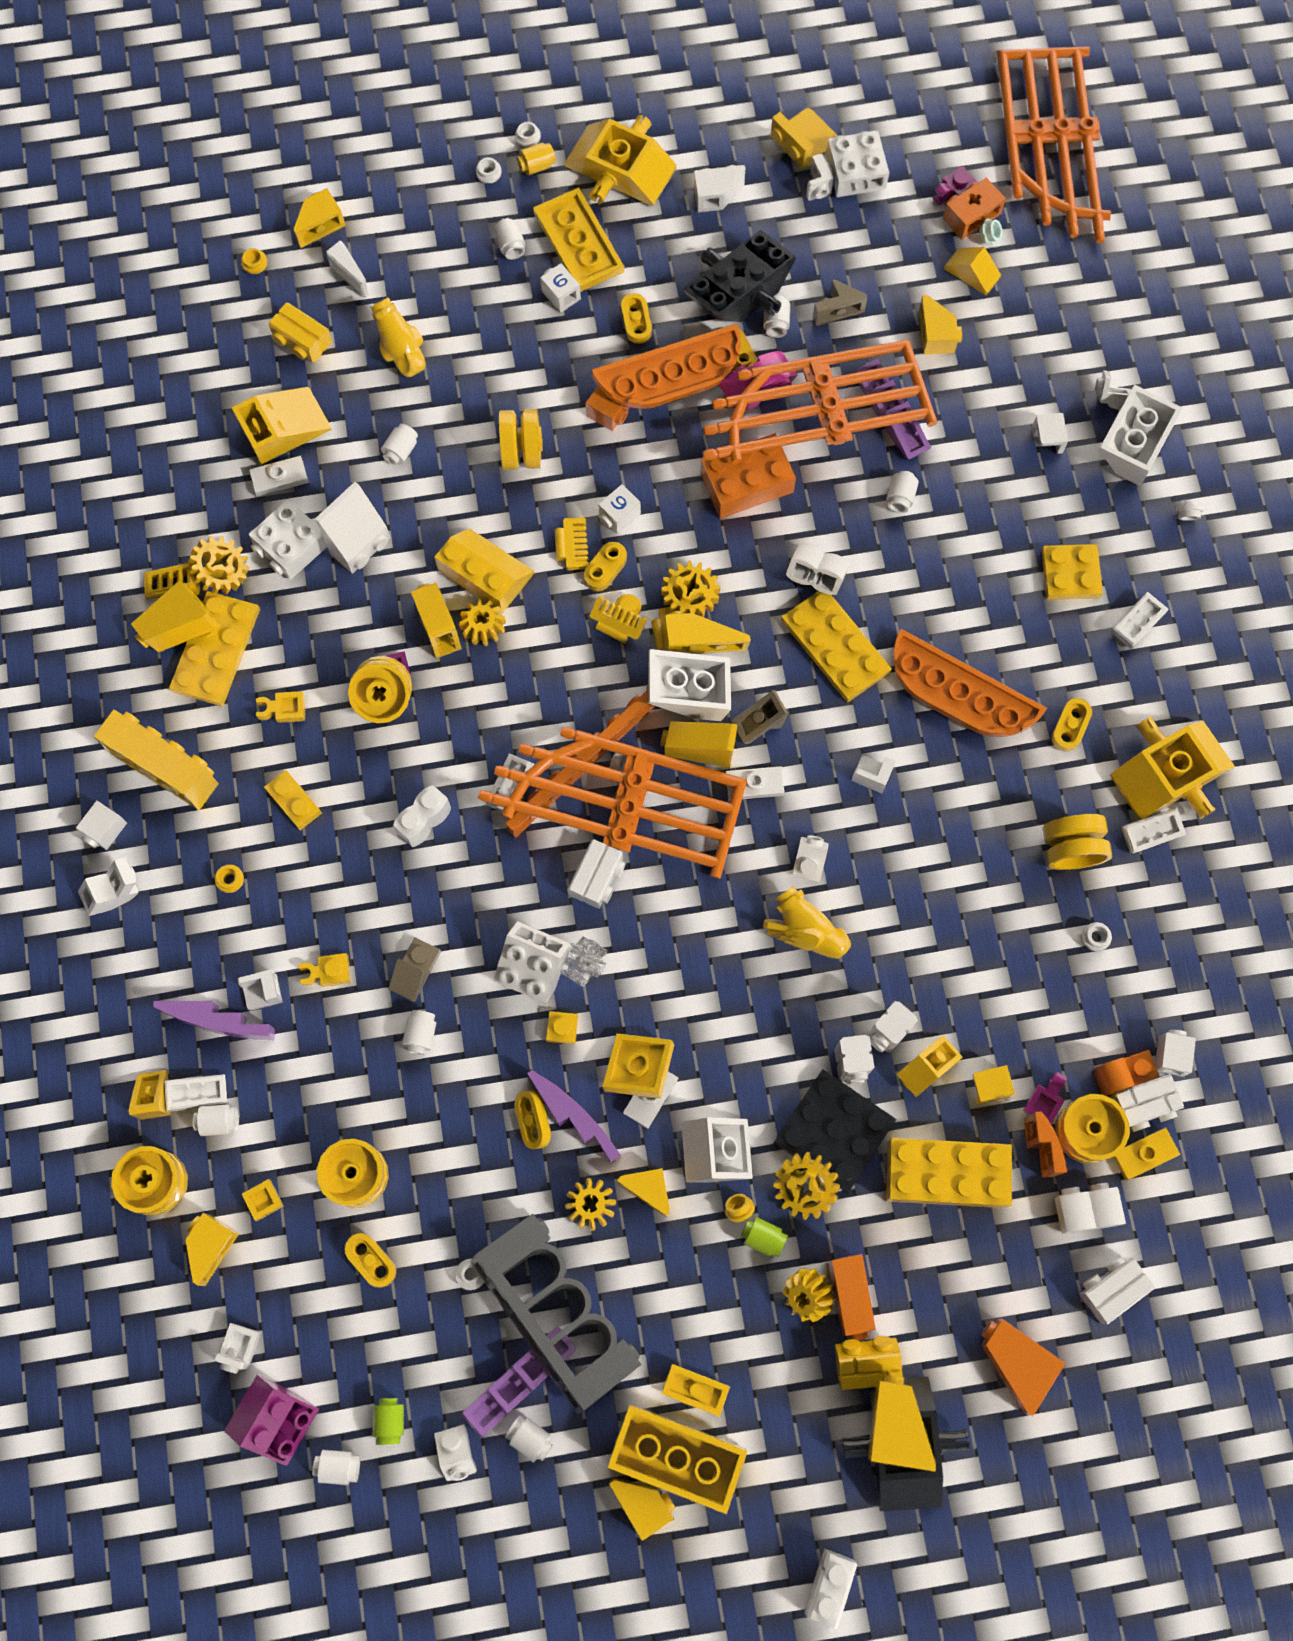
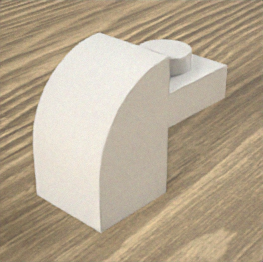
[78,857,139,916]

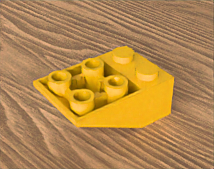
[231,387,332,464]

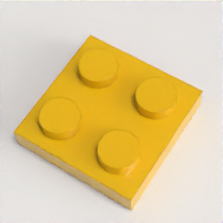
[1041,544,1103,600]
[602,1034,674,1099]

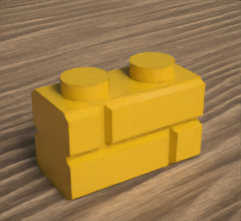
[269,303,332,363]
[835,1336,903,1390]

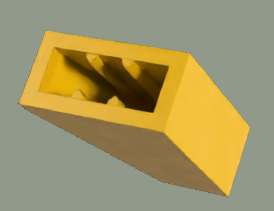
[131,580,220,652]
[411,582,462,658]
[661,721,737,768]
[868,1375,936,1471]

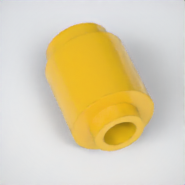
[516,143,556,176]

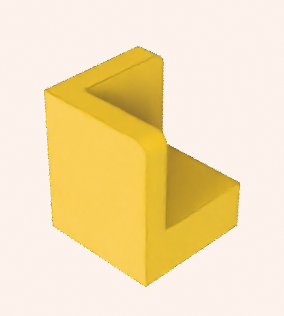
[972,1065,1015,1105]

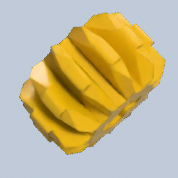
[459,599,506,647]
[565,1178,616,1231]
[782,1268,836,1322]

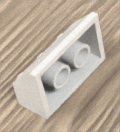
[1099,385,1183,486]

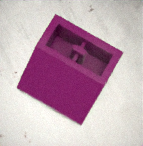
[224,1375,319,1466]

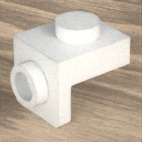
[806,153,833,201]
[1095,370,1131,409]
[792,835,829,883]
[213,1323,261,1373]
[434,1425,476,1481]

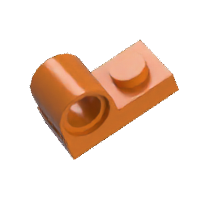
[1092,1050,1160,1096]

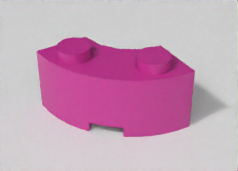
[718,351,798,410]

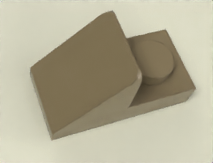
[812,280,867,326]
[731,690,788,744]
[389,937,441,1002]

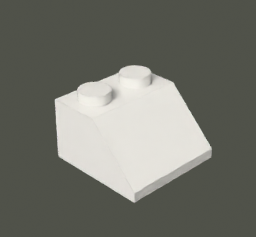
[681,1117,753,1182]

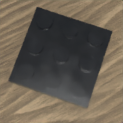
[773,1069,896,1194]

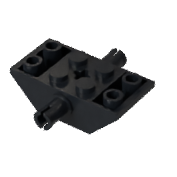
[683,230,796,322]
[842,1376,970,1512]

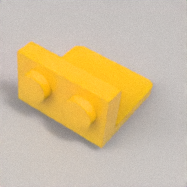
[770,108,838,170]

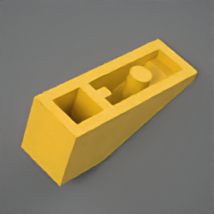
[662,611,751,654]

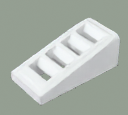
[327,241,369,298]

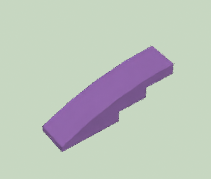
[853,359,931,461]
[153,1001,275,1040]
[527,1070,621,1164]
[461,1325,578,1438]

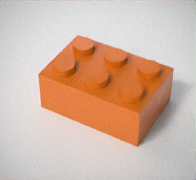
[700,433,796,519]

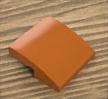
[1024,1112,1067,1178]

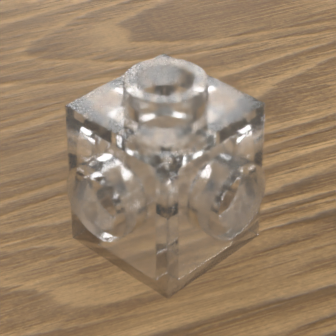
[560,936,608,987]

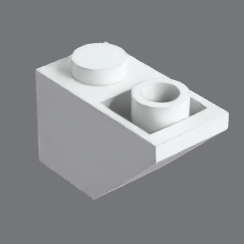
[694,165,745,212]

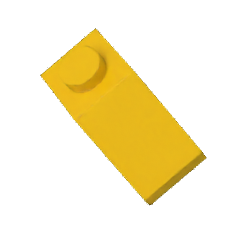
[294,188,346,248]
[918,295,962,355]
[896,1035,963,1097]
[185,1213,239,1286]
[609,1478,676,1541]

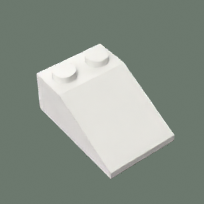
[315,482,390,574]
[648,649,731,721]

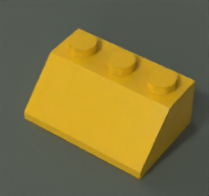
[434,528,534,614]

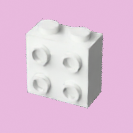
[826,130,889,197]
[248,499,327,580]
[493,921,570,1003]

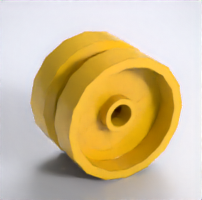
[499,409,543,470]
[348,656,413,723]
[1042,814,1113,870]
[1055,1094,1130,1164]
[317,1139,389,1209]
[111,1146,188,1215]

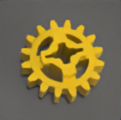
[188,536,249,595]
[661,561,721,617]
[773,1152,840,1220]

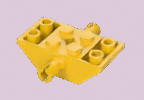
[564,115,677,206]
[1110,716,1235,820]

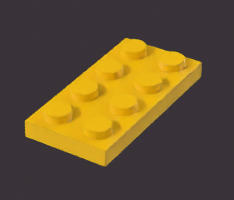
[533,188,624,292]
[169,591,260,707]
[781,591,892,703]

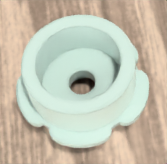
[979,219,1002,245]

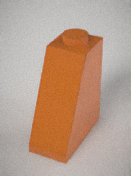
[826,1254,876,1340]
[981,1319,1066,1416]

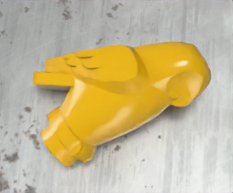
[370,297,426,378]
[763,886,851,959]

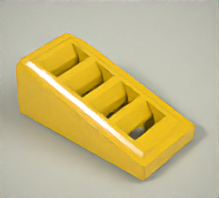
[144,563,200,599]

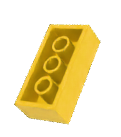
[93,709,219,810]
[886,1138,1012,1208]
[607,1404,748,1514]

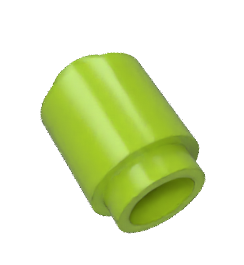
[741,1217,788,1257]
[373,1398,404,1445]

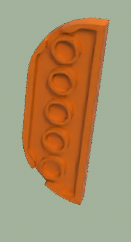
[590,324,741,408]
[893,629,1047,737]

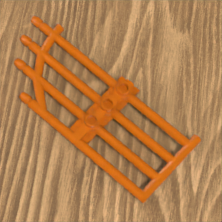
[997,46,1111,244]
[702,339,938,465]
[478,727,747,879]

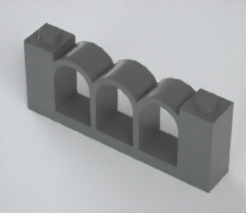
[470,1214,642,1415]

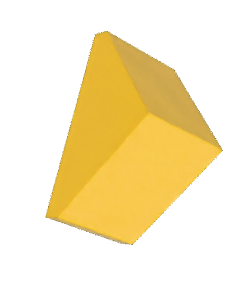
[944,247,1001,296]
[128,1070,171,1120]
[617,1169,670,1218]

